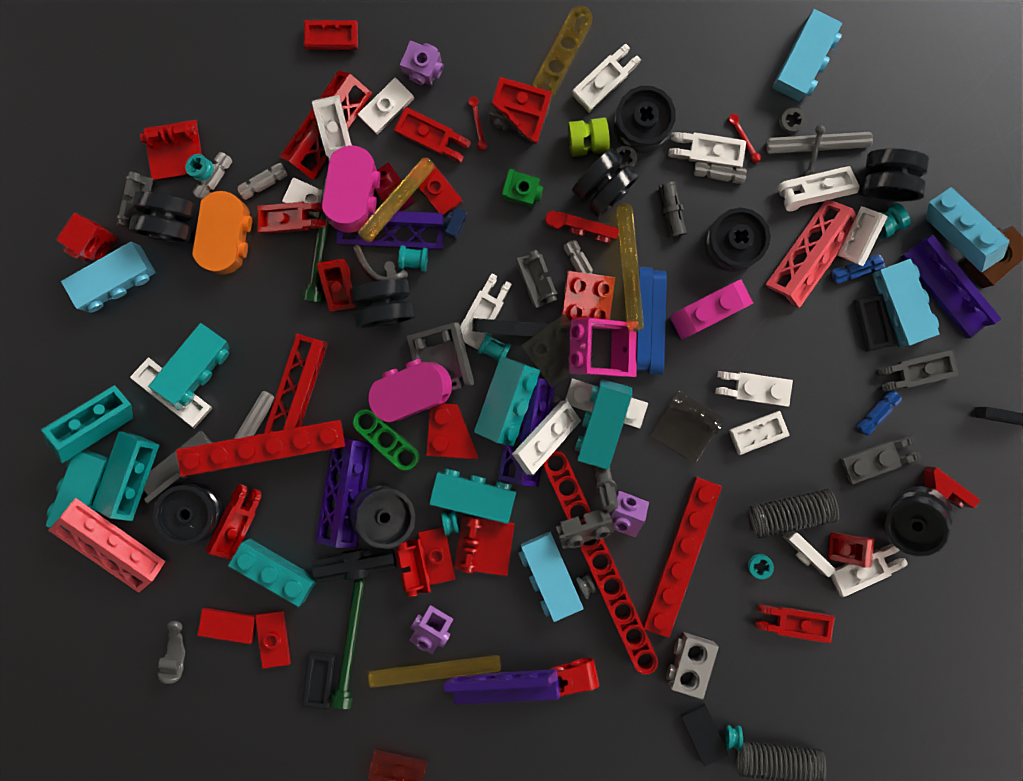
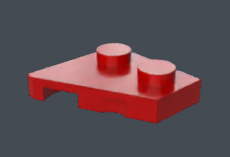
[492,77,552,144]
[426,403,478,459]

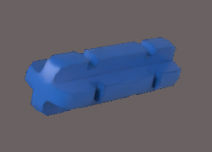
[832,255,885,284]
[857,391,902,436]

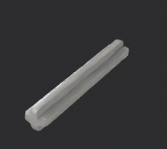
[766,132,873,154]

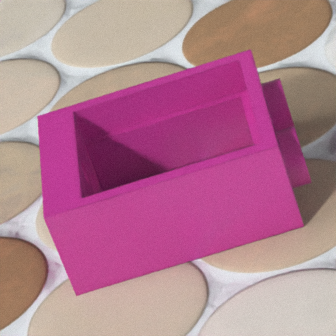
[569,318,638,377]

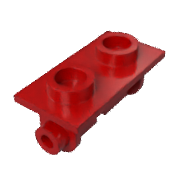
[395,539,431,597]

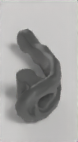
[353,245,408,282]
[157,621,186,684]

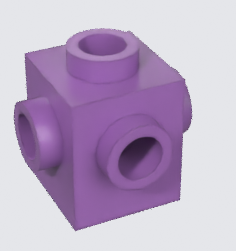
[400,40,444,86]
[609,491,649,538]
[409,605,453,654]

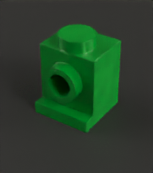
[502,169,544,208]

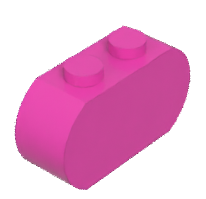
[322,146,380,233]
[669,279,753,340]
[369,359,452,422]

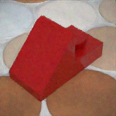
[317,259,356,312]
[923,466,980,509]
[828,532,875,568]

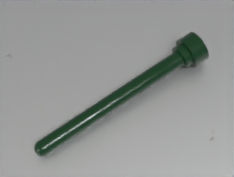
[301,175,329,303]
[330,578,365,709]

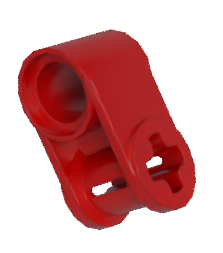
[550,658,600,697]

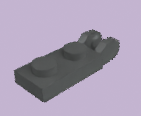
[878,350,959,391]
[841,436,921,484]

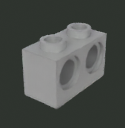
[666,632,719,699]

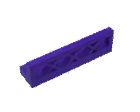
[337,210,444,250]
[900,235,1001,338]
[498,378,556,487]
[316,438,373,548]
[444,669,560,705]

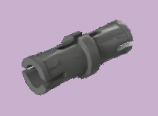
[658,182,687,238]

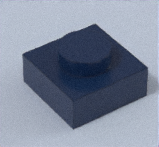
[444,208,468,241]

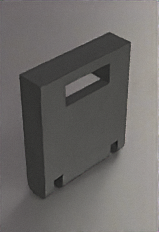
[407,322,474,390]

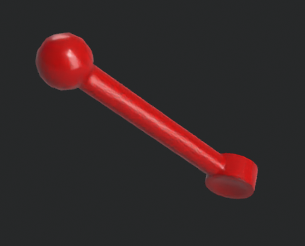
[468,96,487,151]
[728,114,761,163]

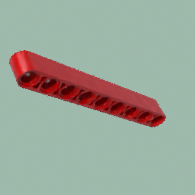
[543,451,658,675]

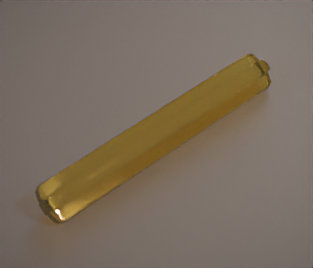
[359,158,435,242]

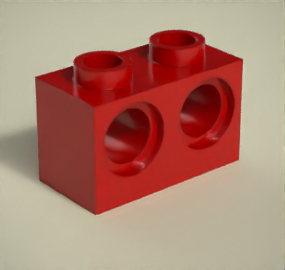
[56,212,118,263]

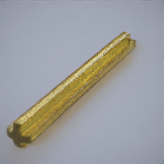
[617,203,644,332]
[369,655,501,687]

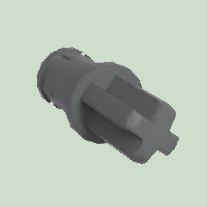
[593,466,618,512]

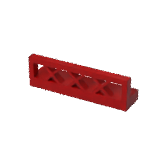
[279,70,372,179]
[263,333,328,434]

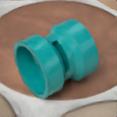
[879,203,911,239]

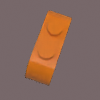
[192,191,252,275]

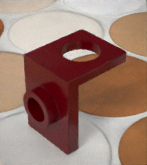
[375,162,414,211]

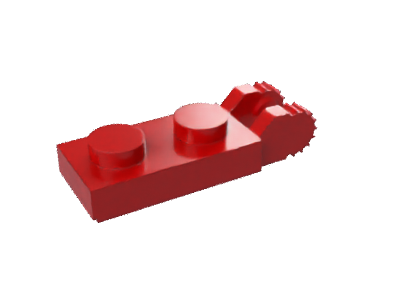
[394,107,471,163]
[257,202,327,234]
[545,211,619,244]
[205,484,262,560]
[755,605,835,643]

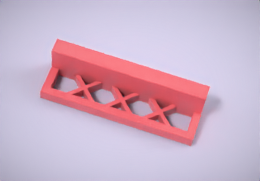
[766,200,857,308]
[48,498,166,593]

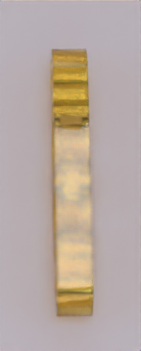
[533,6,593,101]

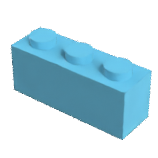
[772,9,842,102]
[926,187,1009,273]
[61,241,156,313]
[872,259,940,347]
[518,531,584,622]

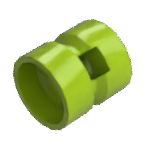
[568,117,610,157]

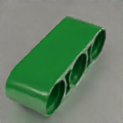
[353,410,420,470]

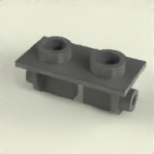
[116,172,153,228]
[515,250,558,308]
[556,509,615,549]

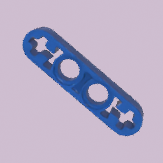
[636,267,653,371]
[648,270,667,374]

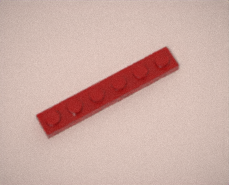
[176,420,346,476]
[643,477,722,638]

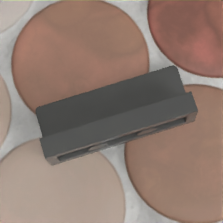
[144,431,212,504]

